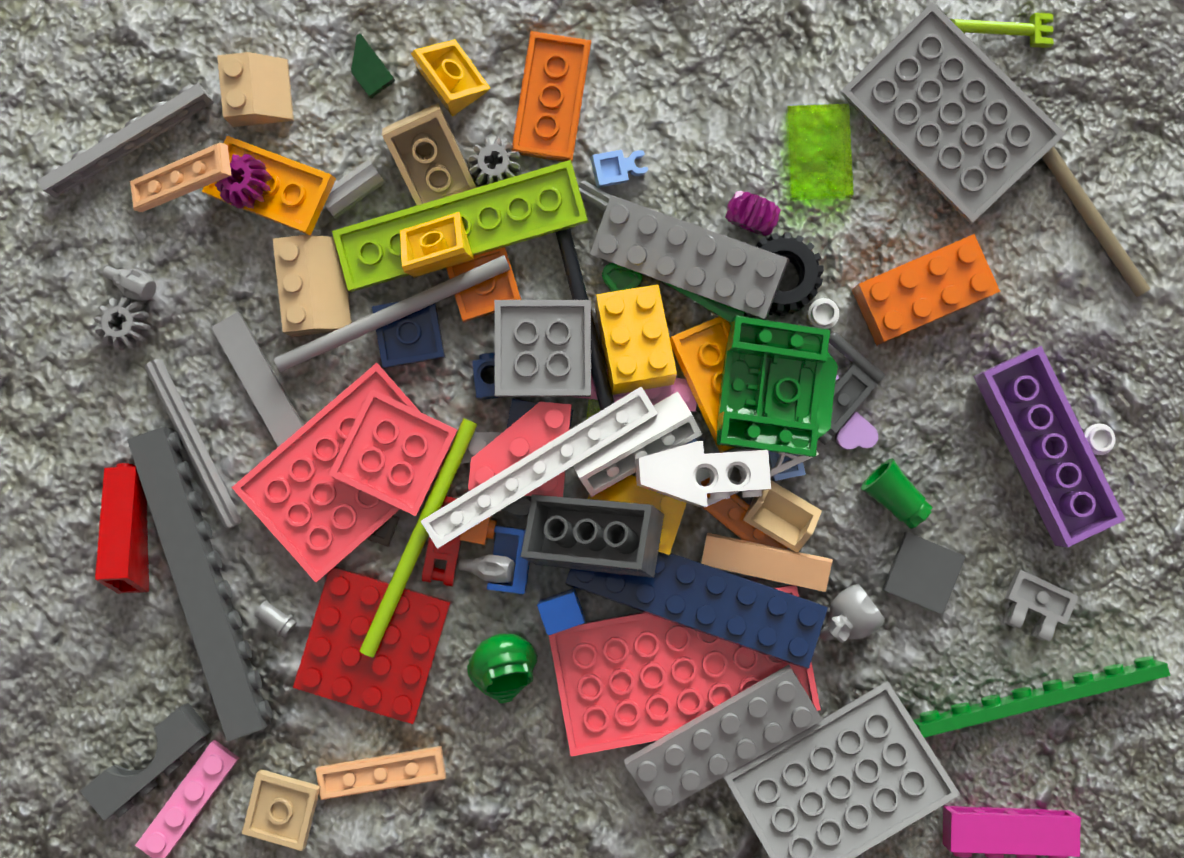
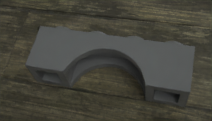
[80,703,212,821]

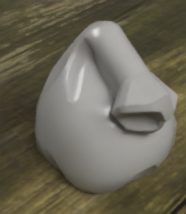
[820,584,885,643]

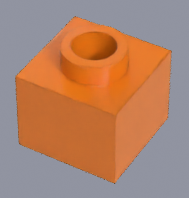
[460,516,497,545]

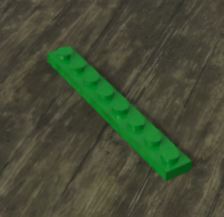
[913,656,1170,738]

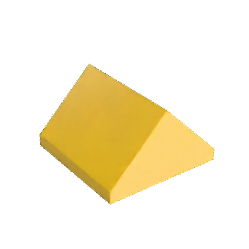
[411,39,490,117]
[400,212,474,278]

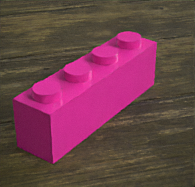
[942,806,1081,858]

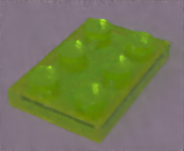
[786,104,854,200]

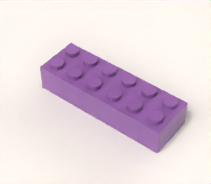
[973,346,1126,547]

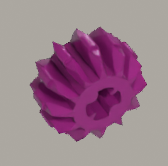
[215,153,272,209]
[725,191,781,236]

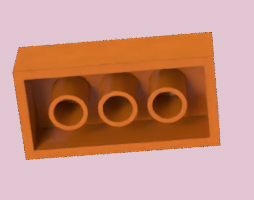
[852,234,1000,346]

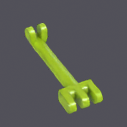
[950,13,1054,48]

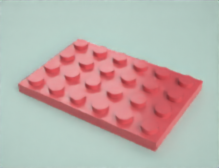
[231,363,451,583]

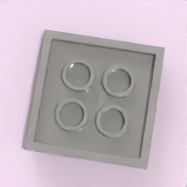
[494,300,591,397]

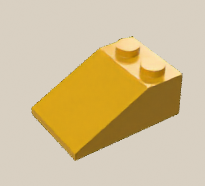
[587,475,687,555]

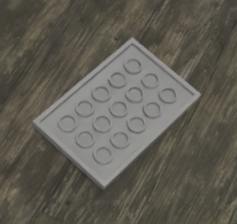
[840,2,1066,225]
[724,681,960,858]

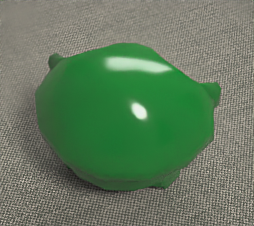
[467,633,538,703]

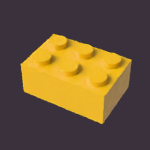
[595,284,677,395]

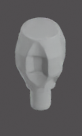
[103,266,157,301]
[459,555,515,583]

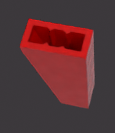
[95,463,149,594]

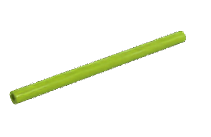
[359,418,478,657]

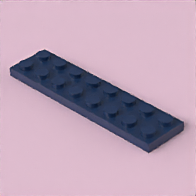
[565,552,828,669]

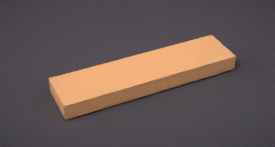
[130,143,231,212]
[701,533,832,592]
[316,746,446,800]

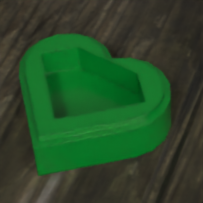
[602,263,643,292]

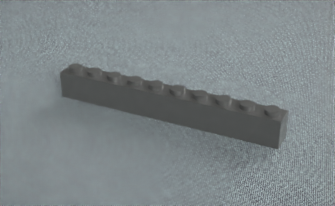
[127,427,272,742]

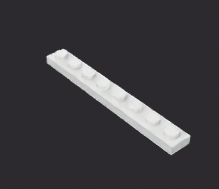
[421,387,658,549]

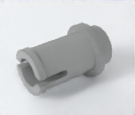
[254,600,297,638]

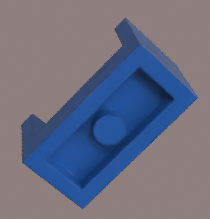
[487,525,530,594]
[537,588,585,635]

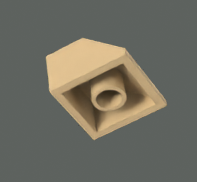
[217,52,294,127]

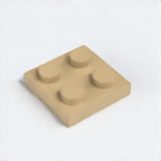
[242,769,321,851]

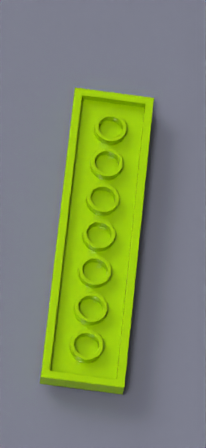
[332,160,588,292]

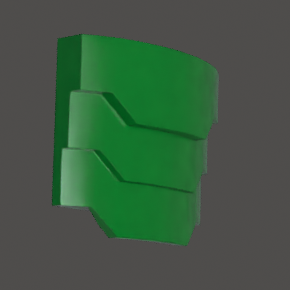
[717,316,838,457]

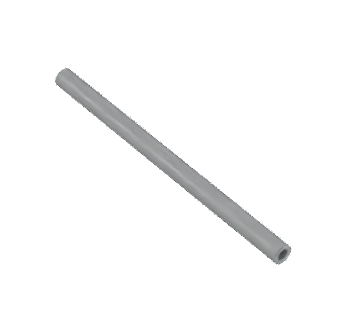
[274,255,510,372]

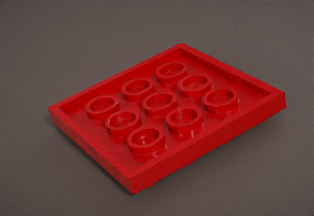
[293,567,451,724]

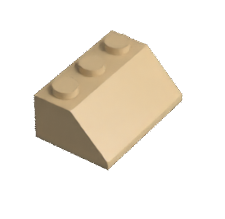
[273,235,352,337]

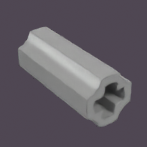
[325,159,385,219]

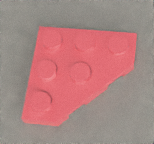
[468,401,572,497]

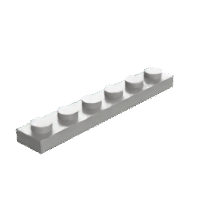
[37,83,214,198]

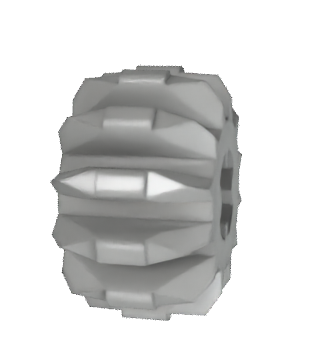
[468,137,521,186]
[93,297,151,350]

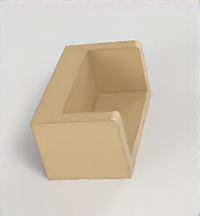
[743,480,822,553]

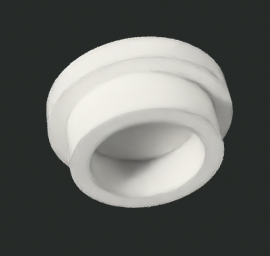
[807,298,839,329]
[1084,424,1116,455]

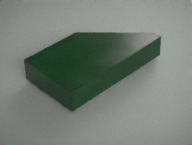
[351,33,395,99]

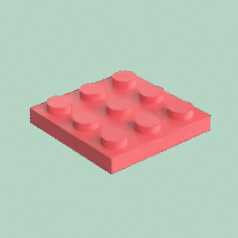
[329,389,458,516]

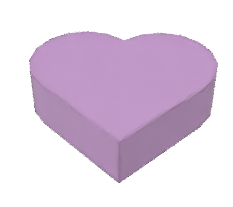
[836,412,879,450]

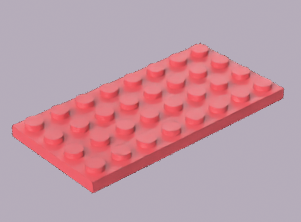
[549,585,821,757]

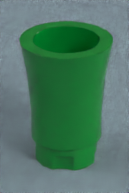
[861,458,932,529]

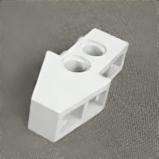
[635,441,771,507]

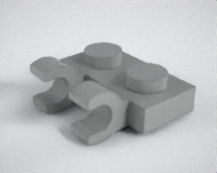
[1002,570,1078,642]

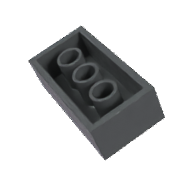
[521,494,664,578]

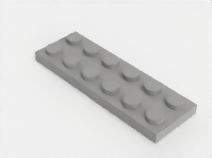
[590,195,789,319]
[624,665,822,815]

